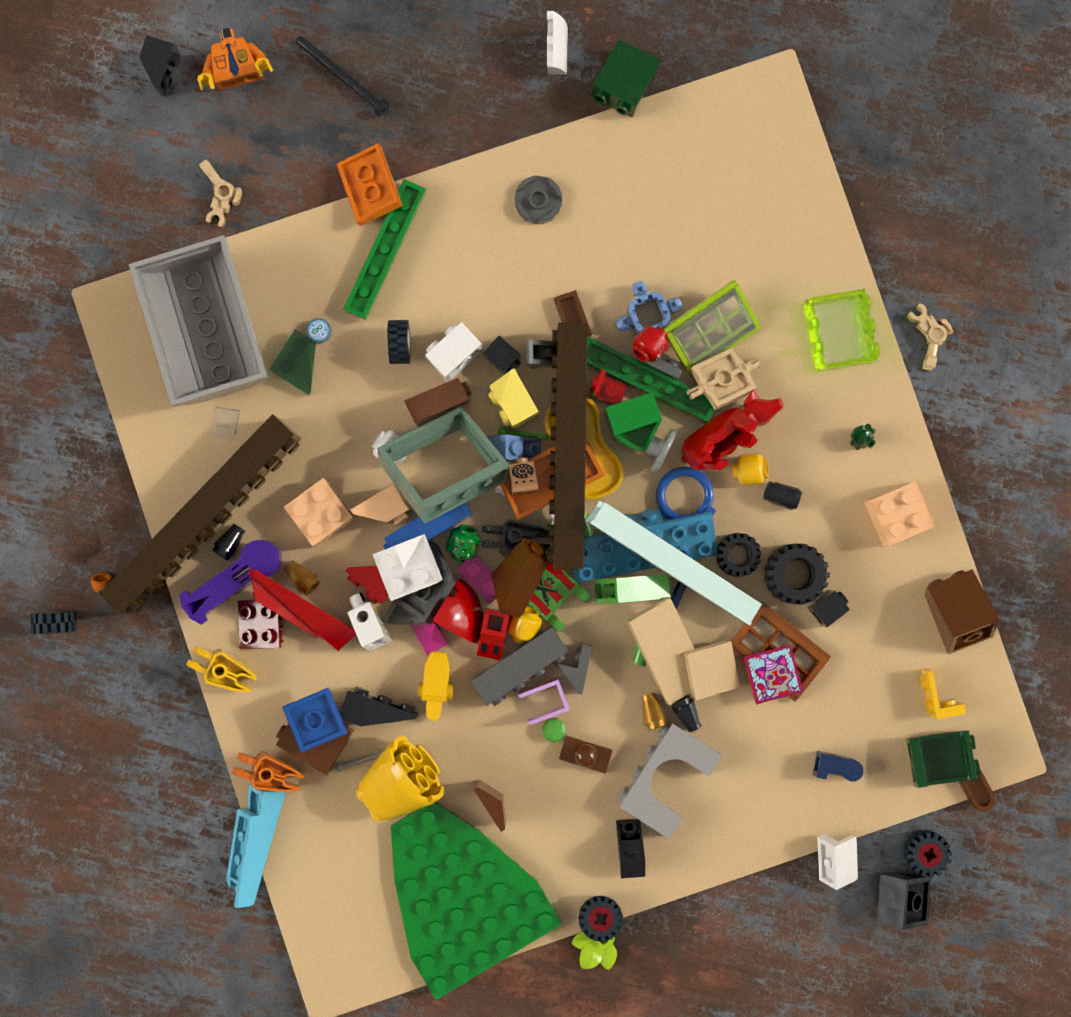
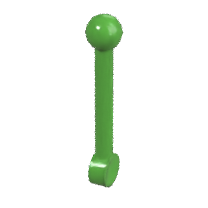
[498,427,548,440]

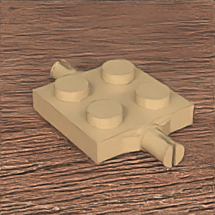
[687,348,761,410]

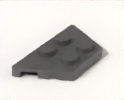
[382,540,456,625]

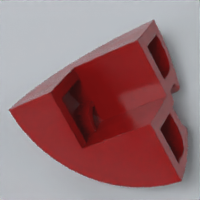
[432,578,484,644]

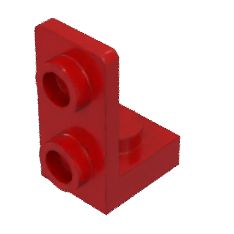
[589,369,627,405]

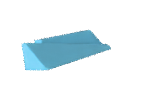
[226,784,286,908]

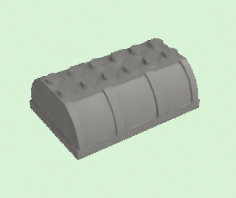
[129,235,268,407]

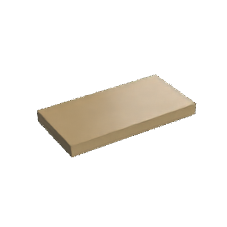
[626,597,694,706]

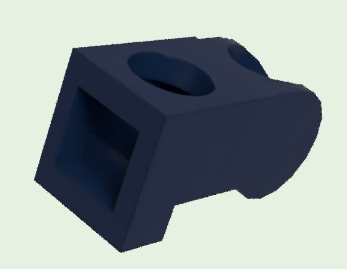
[813,751,863,782]

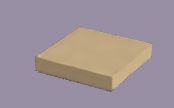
[684,640,740,701]

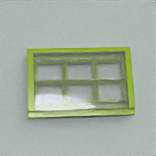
[663,280,761,376]

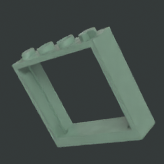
[377,406,509,524]

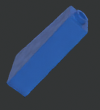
[383,503,473,549]

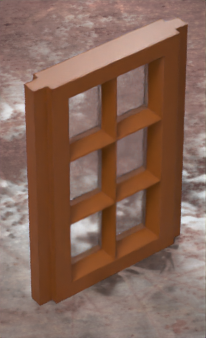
[731,602,831,702]

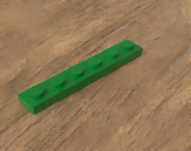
[343,179,426,321]
[587,337,714,423]

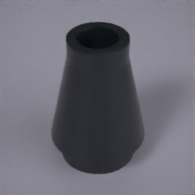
[212,523,245,561]
[672,694,702,732]

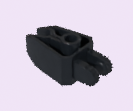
[481,519,550,557]

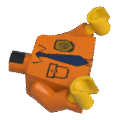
[197,28,273,91]

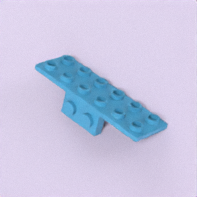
[573,509,717,583]

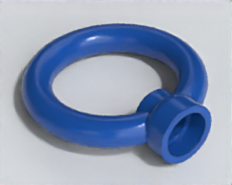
[656,467,716,520]

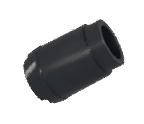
[763,481,802,510]

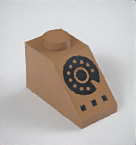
[509,458,538,495]

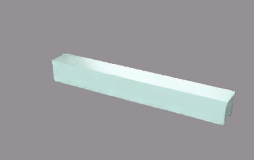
[585,500,762,625]

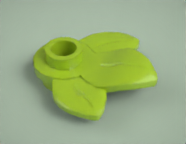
[572,931,617,970]

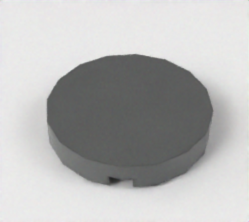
[515,176,562,224]

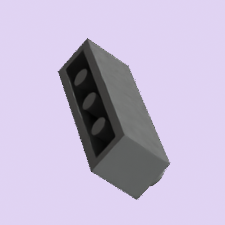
[471,626,568,706]

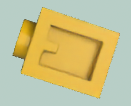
[920,668,966,719]

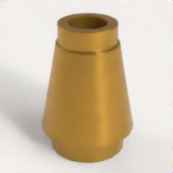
[284,560,320,596]
[641,693,668,731]

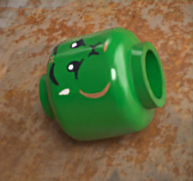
[446,524,480,562]

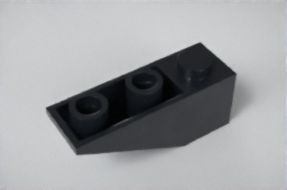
[340,686,419,727]

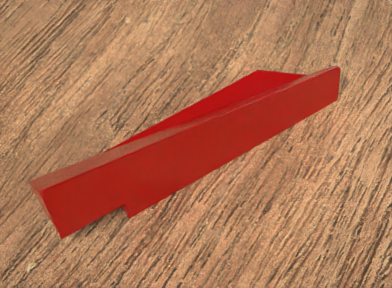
[248,569,356,651]

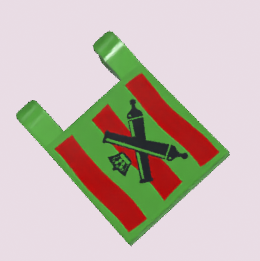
[528,554,591,631]

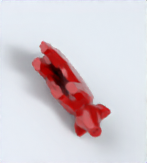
[681,390,783,470]

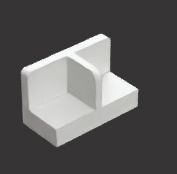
[817,834,858,890]

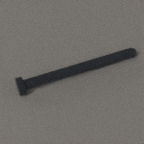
[296,36,390,117]

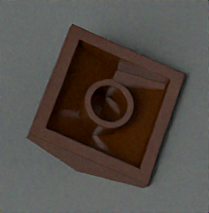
[474,780,506,832]

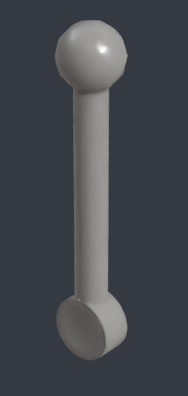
[334,750,383,772]

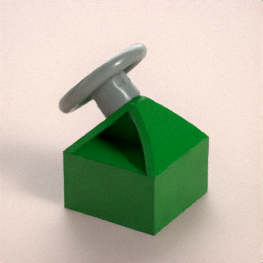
[603,392,676,473]

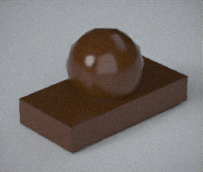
[559,735,613,774]

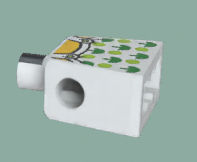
[348,593,392,652]

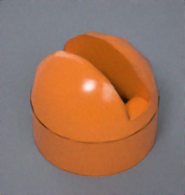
[91,573,111,593]

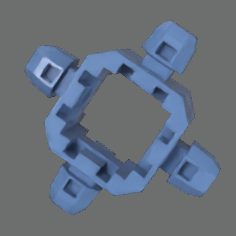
[615,281,682,335]

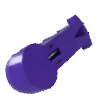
[179,540,282,625]

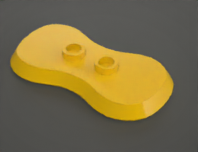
[544,396,624,500]

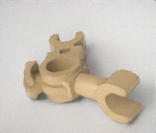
[199,159,242,228]
[907,303,953,371]

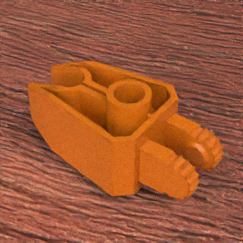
[232,751,304,792]

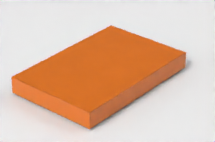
[336,143,403,226]

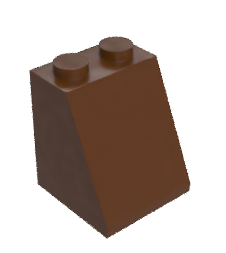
[925,569,999,654]

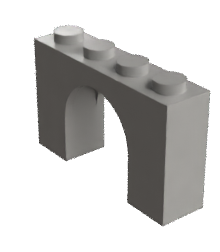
[617,721,722,839]

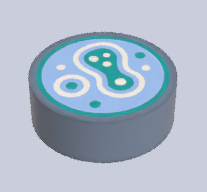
[307,318,332,343]

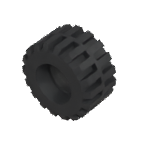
[764,543,830,605]

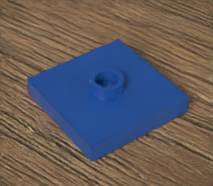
[282,687,348,753]

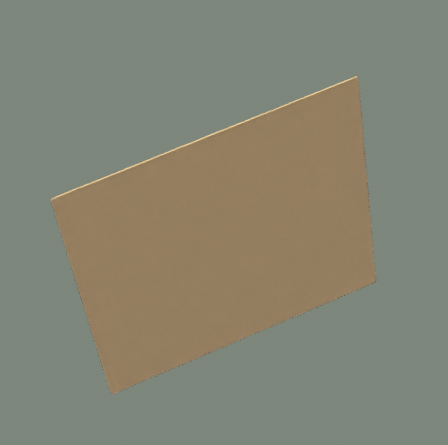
[72,49,1046,1017]

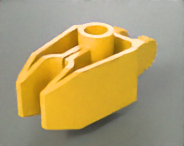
[186,646,257,692]
[418,652,453,722]

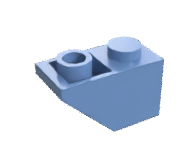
[486,435,541,462]

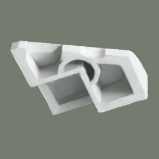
[547,11,568,75]

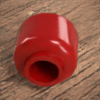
[632,326,669,363]

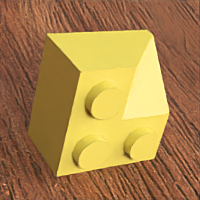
[488,369,539,430]

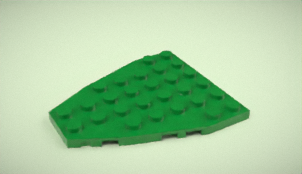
[391,802,562,1000]

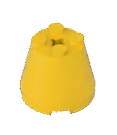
[356,736,444,822]

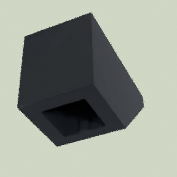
[139,35,180,96]
[616,819,645,879]

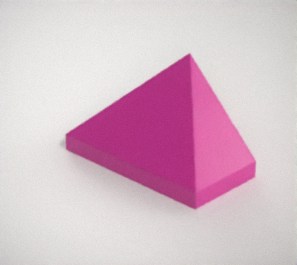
[411,621,448,655]

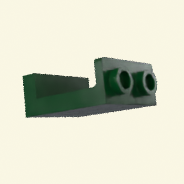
[590,39,661,117]
[906,730,980,788]

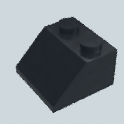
[876,872,932,930]

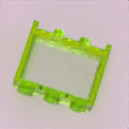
[802,289,880,373]

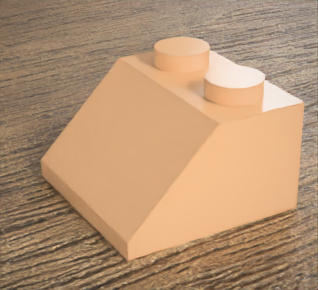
[351,484,412,525]

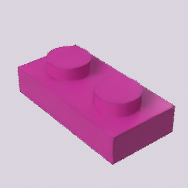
[456,555,496,605]

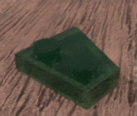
[269,329,316,395]

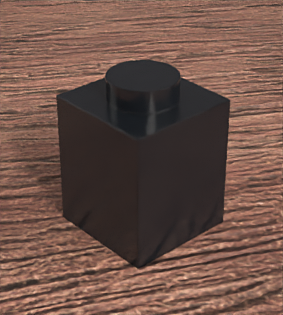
[483,336,521,375]
[808,590,850,628]

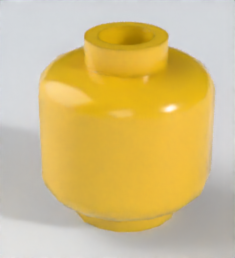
[732,453,769,486]
[507,606,542,644]

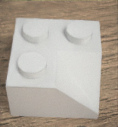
[425,322,483,382]
[373,534,443,601]

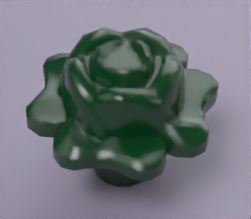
[850,423,876,450]

